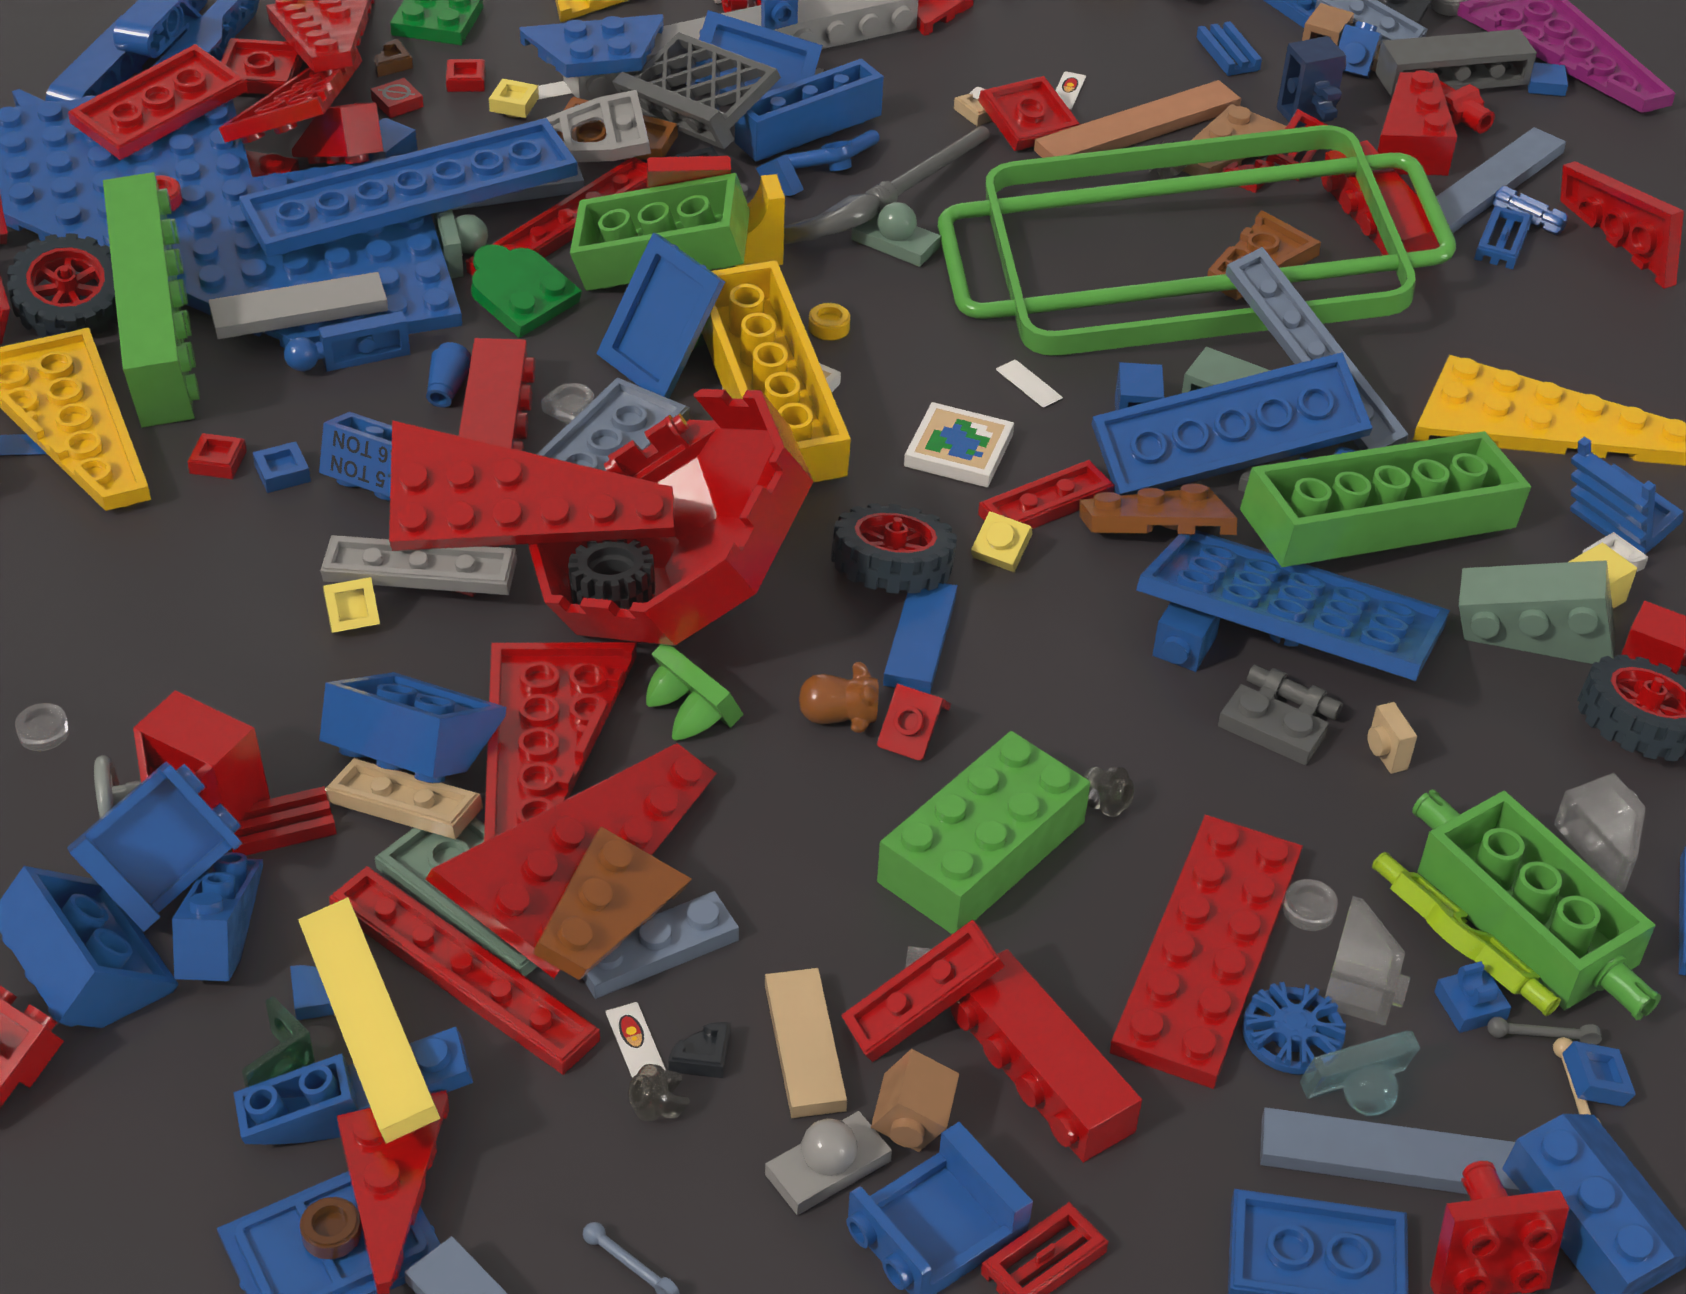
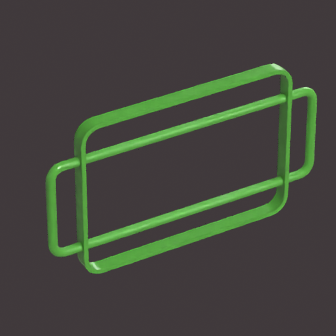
[938,125,1456,355]

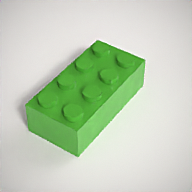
[570,173,750,291]
[877,731,1091,934]

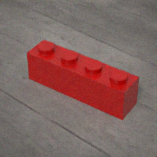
[1321,140,1440,255]
[459,338,535,451]
[950,949,1142,1163]

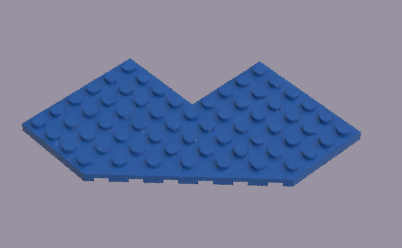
[0,96,462,348]

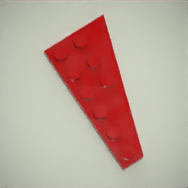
[266,0,375,73]
[219,49,362,144]
[389,420,675,551]
[425,743,717,979]

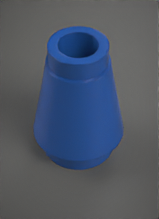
[426,342,471,408]

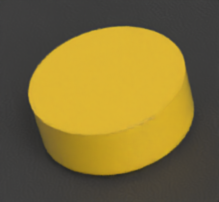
[808,303,850,340]

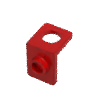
[877,684,951,761]

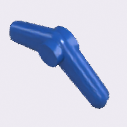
[788,130,880,171]

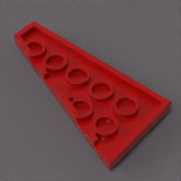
[484,642,637,842]

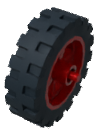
[7,233,118,338]
[831,503,957,593]
[1577,655,1686,761]

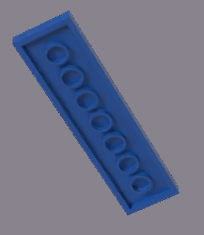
[239,118,578,257]

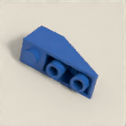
[172,852,263,981]

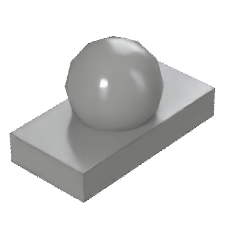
[765,1111,892,1215]

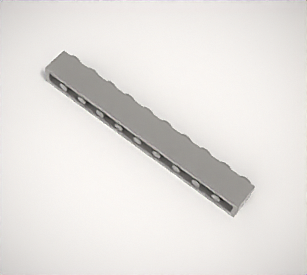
[563,0,918,101]

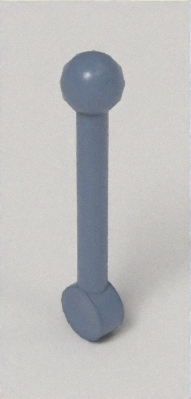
[582,1222,680,1294]

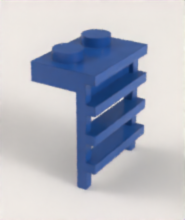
[1570,436,1684,554]

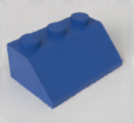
[319,672,506,783]
[0,866,179,1028]
[1502,1114,1686,1294]

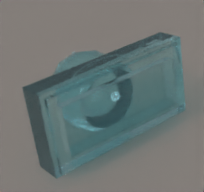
[1300,1030,1420,1116]

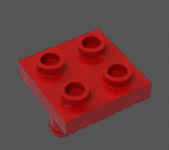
[1430,1161,1569,1294]

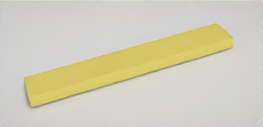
[298,897,441,1144]

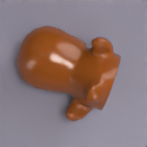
[799,662,879,733]

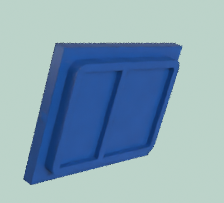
[686,10,823,94]
[596,233,725,399]
[217,1171,441,1294]

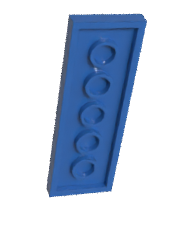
[1091,352,1373,496]

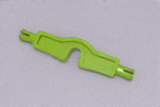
[1372,852,1561,1016]

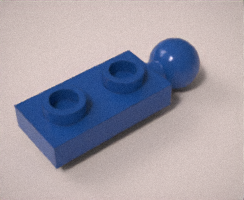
[284,311,411,372]

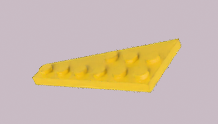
[1413,355,1686,466]

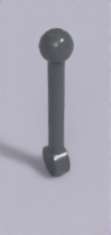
[1487,1017,1602,1045]

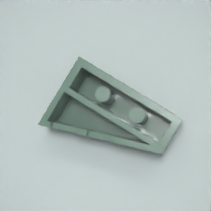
[1459,560,1615,664]

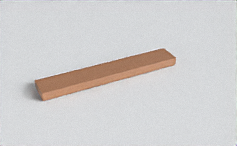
[1034,80,1241,158]

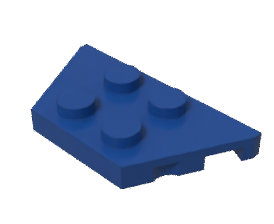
[519,14,664,78]

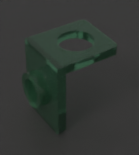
[242,996,315,1088]

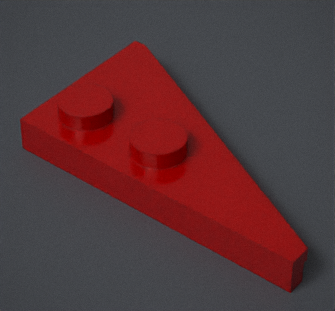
[337,1090,449,1294]

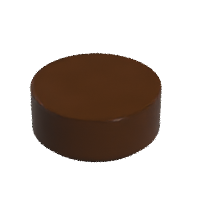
[300,1197,362,1259]

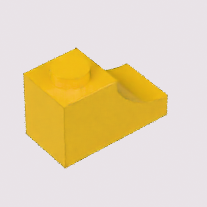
[735,174,785,267]

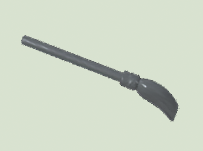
[784,126,990,244]

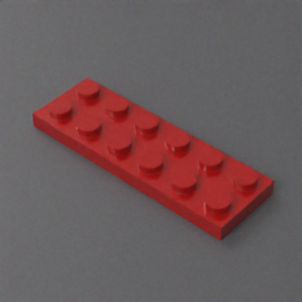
[1109,814,1303,1089]

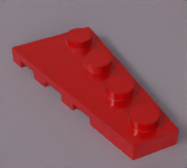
[1560,161,1684,289]

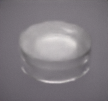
[15,703,69,751]
[1283,879,1338,931]

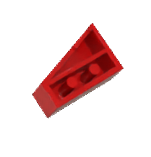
[1377,70,1457,176]

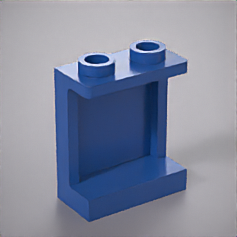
[67,761,243,931]
[846,1122,1033,1294]

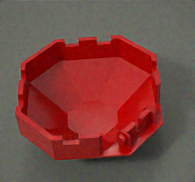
[528,389,814,646]

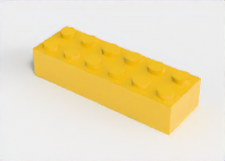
[702,260,851,483]

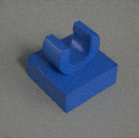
[1434,961,1511,1033]

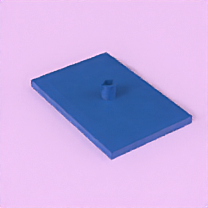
[1136,530,1450,681]

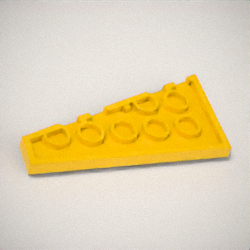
[0,328,151,511]

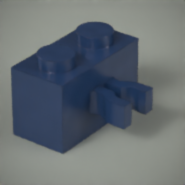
[1277,36,1346,127]

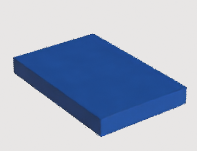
[1228,1189,1408,1294]

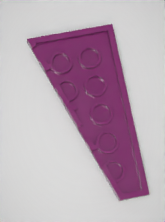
[1457,0,1675,113]

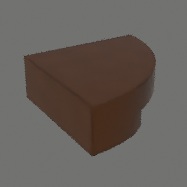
[374,39,413,77]

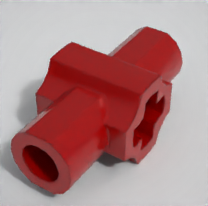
[1440,81,1495,134]

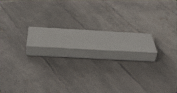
[209,272,388,339]
[320,535,517,595]

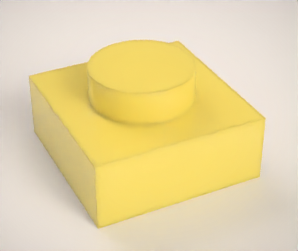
[489,78,539,118]
[971,511,1033,572]
[323,577,380,633]

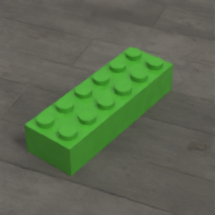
[103,172,200,428]
[1240,431,1532,567]

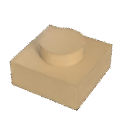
[1368,702,1417,774]

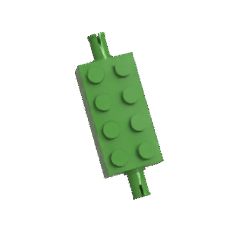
[1412,789,1661,1020]

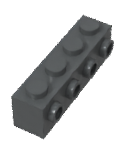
[1375,29,1537,97]

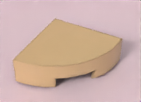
[954,94,992,126]

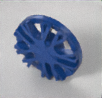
[1242,982,1346,1074]

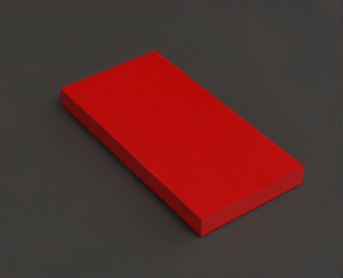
[68,44,248,160]

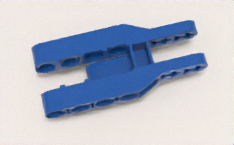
[45,0,259,102]

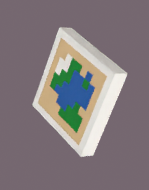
[904,402,1014,488]

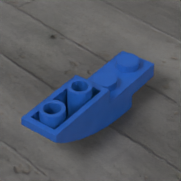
[233,1027,473,1145]

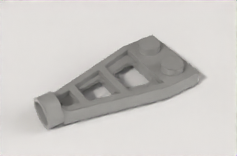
[543,90,651,162]

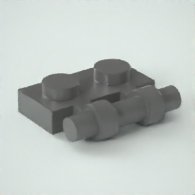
[1218,664,1343,766]

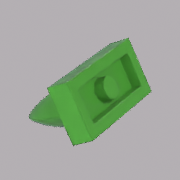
[646,644,744,741]

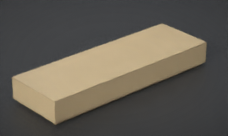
[325,758,483,840]
[765,968,847,1118]

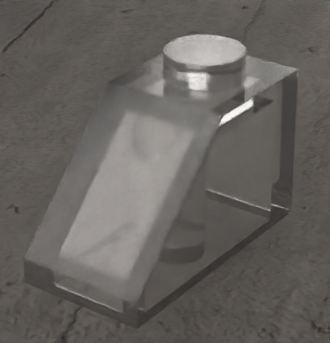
[1554,773,1646,893]
[1325,896,1410,1026]

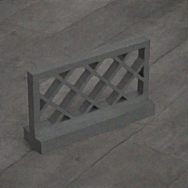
[612,32,781,149]

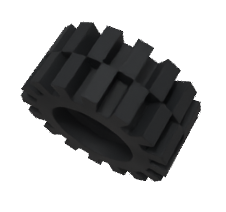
[568,539,656,609]

